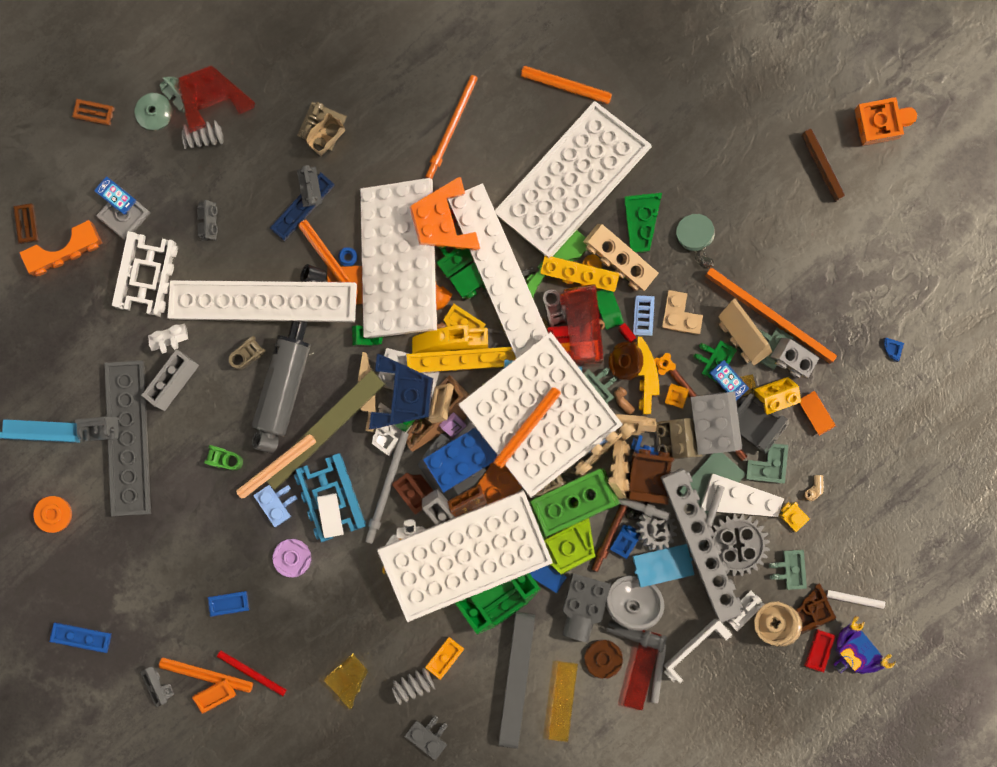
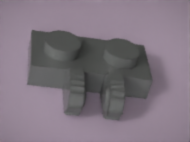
[405,715,448,760]

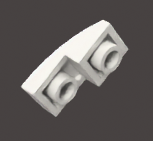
[317,493,344,538]

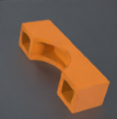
[20,220,103,276]

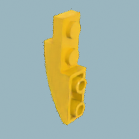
[412,325,488,354]
[633,337,659,415]

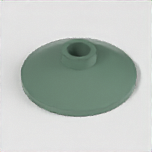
[135,93,173,130]

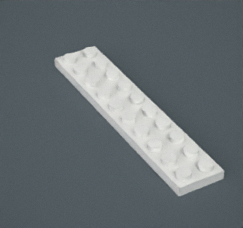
[448,183,548,359]
[168,281,357,322]

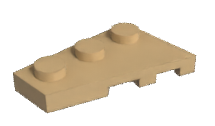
[608,438,630,499]

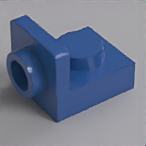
[630,435,658,455]
[610,524,640,559]

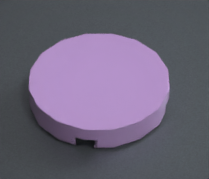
[273,539,311,577]

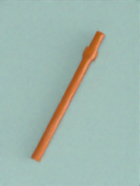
[425,75,478,179]

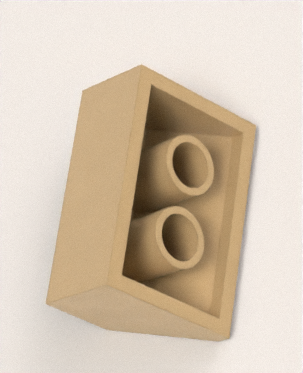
[718,299,773,366]

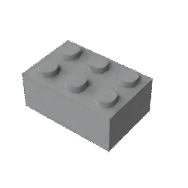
[691,391,742,455]

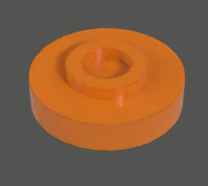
[34,496,72,533]

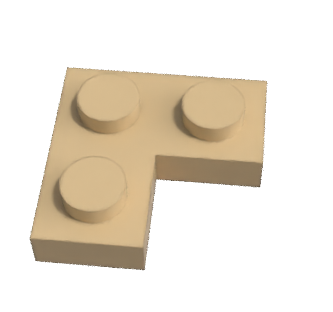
[662,290,703,335]

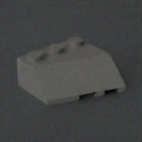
[418,433,486,501]

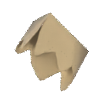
[306,113,345,156]

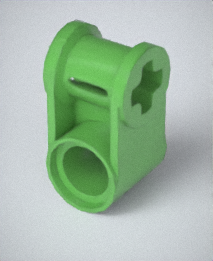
[204,445,243,471]

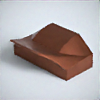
[392,473,433,515]

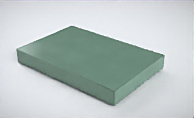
[679,453,746,516]

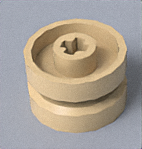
[754,602,802,647]

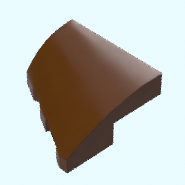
[796,583,836,635]

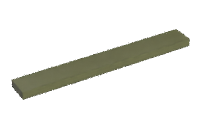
[267,370,386,490]

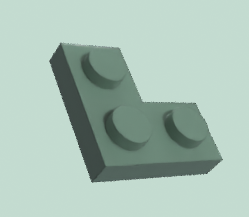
[745,444,788,484]

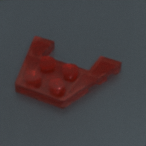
[178,65,255,133]

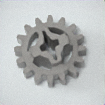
[636,508,677,551]

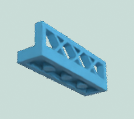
[0,420,80,443]

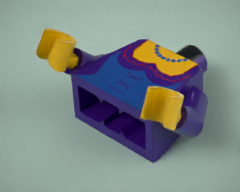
[833,616,896,674]

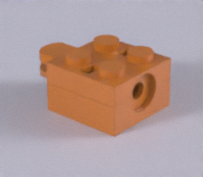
[855,97,917,146]

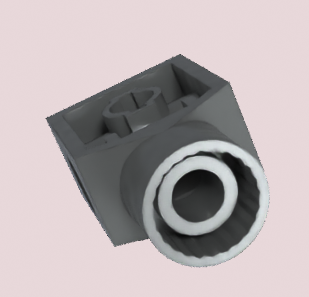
[562,573,611,643]

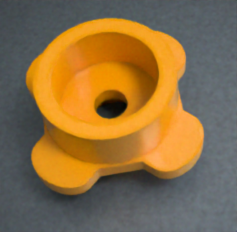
[654,353,676,375]

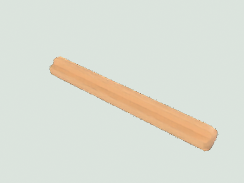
[236,434,316,499]

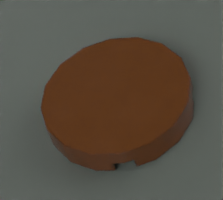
[609,342,644,380]
[584,640,623,679]

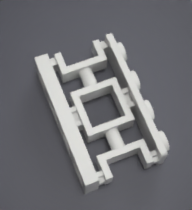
[112,231,178,317]

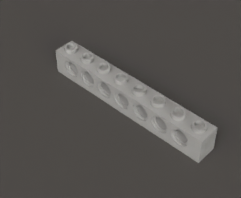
[661,468,743,623]

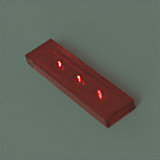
[623,630,662,711]

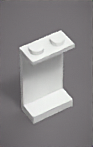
[664,619,732,683]

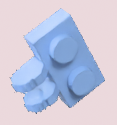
[253,485,297,527]

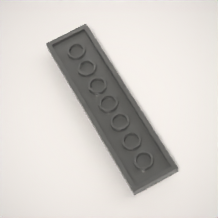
[105,360,151,516]

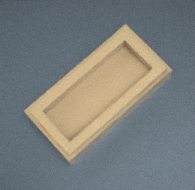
[428,383,454,423]

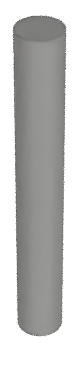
[651,645,667,703]

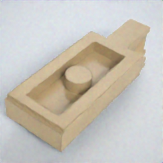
[614,414,657,435]

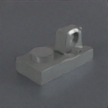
[140,666,174,707]

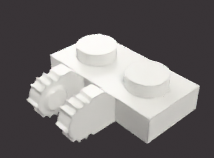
[148,323,188,354]

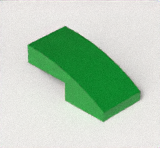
[593,289,624,330]

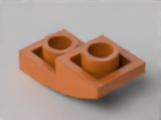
[800,391,836,436]

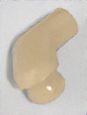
[805,475,824,501]

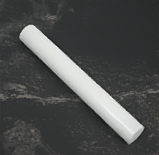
[826,590,885,609]

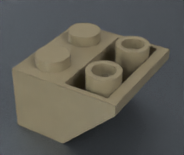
[655,418,702,459]

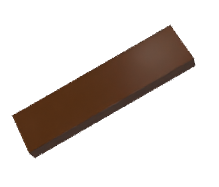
[801,128,845,202]

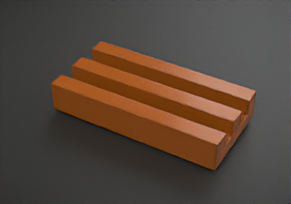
[72,99,115,126]

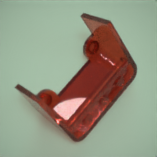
[560,284,603,368]

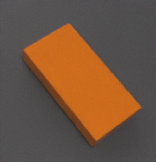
[192,678,236,714]

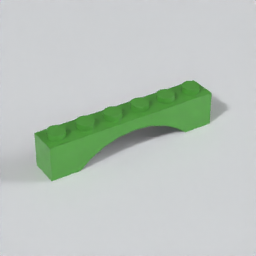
[526,230,587,298]

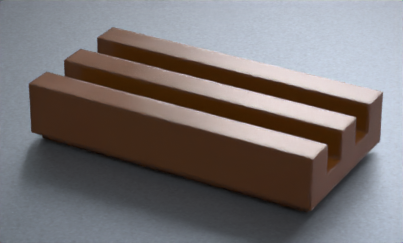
[13,203,39,244]

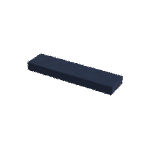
[270,172,335,241]

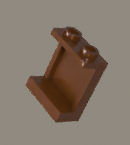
[627,449,674,504]

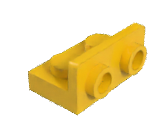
[754,377,801,414]

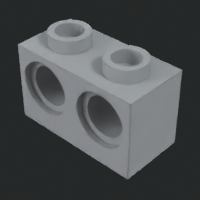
[771,337,819,379]

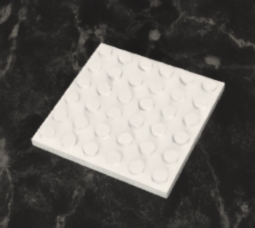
[458,332,623,497]

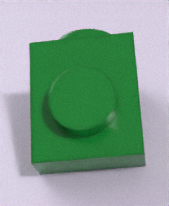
[352,325,383,346]

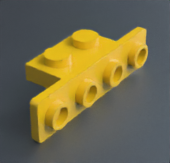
[541,255,619,292]

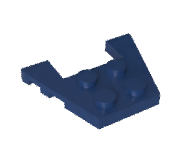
[369,354,433,429]

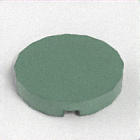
[676,214,715,251]

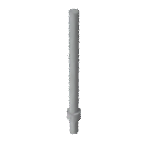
[365,432,409,544]
[561,475,670,520]

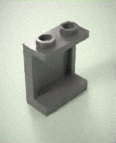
[737,393,789,454]

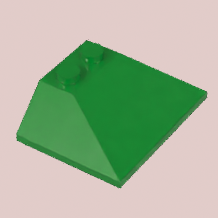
[455,573,541,634]

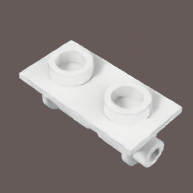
[727,591,764,631]

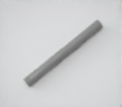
[698,485,725,549]

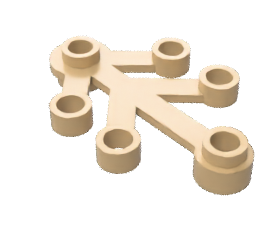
[575,423,636,477]

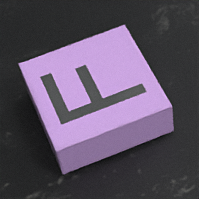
[440,412,467,438]

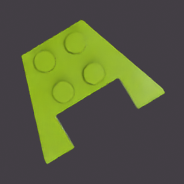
[544,500,595,575]

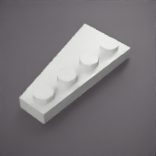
[700,473,784,517]

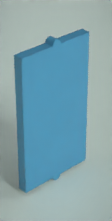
[632,544,694,588]

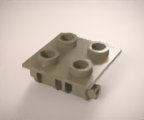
[297,102,347,151]

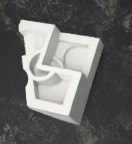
[372,403,412,456]

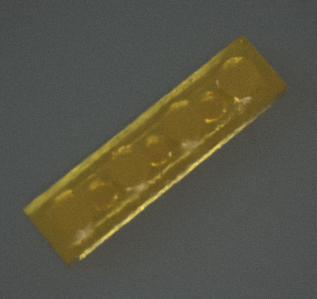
[548,661,578,742]

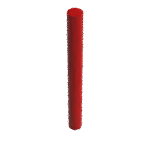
[217,650,287,696]

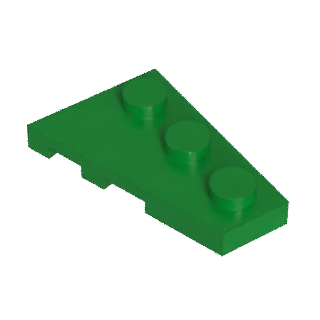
[624,193,662,253]

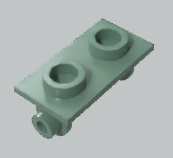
[160,77,197,113]

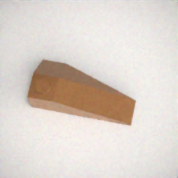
[406,375,470,452]

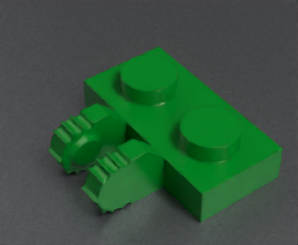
[437,246,474,279]
[693,340,737,383]

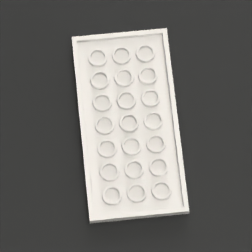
[495,101,652,258]
[360,178,437,338]
[378,490,553,622]

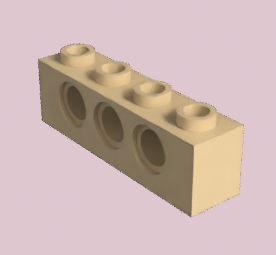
[583,224,658,291]

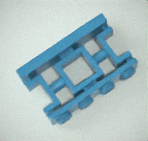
[294,453,366,542]

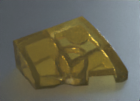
[324,653,368,709]

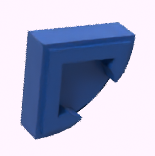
[884,338,904,362]

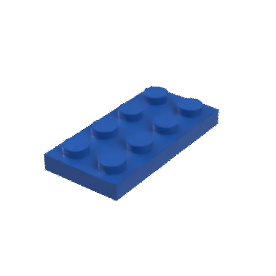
[423,427,498,493]

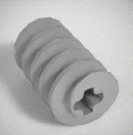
[182,120,223,149]
[392,668,435,705]

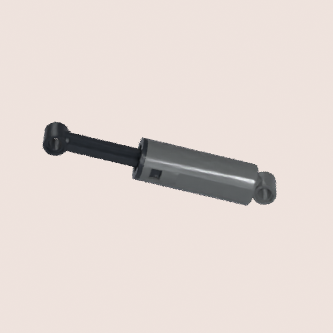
[252,264,326,454]

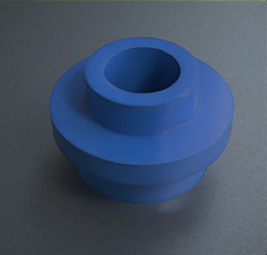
[338,247,357,266]

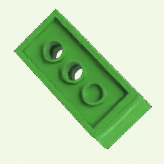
[528,468,620,539]

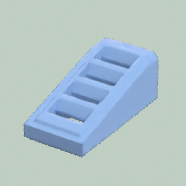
[633,296,655,336]

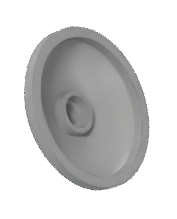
[607,576,664,630]

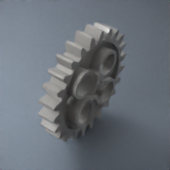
[712,513,770,576]

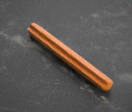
[521,66,612,104]
[298,220,358,295]
[494,387,561,468]
[159,658,253,693]

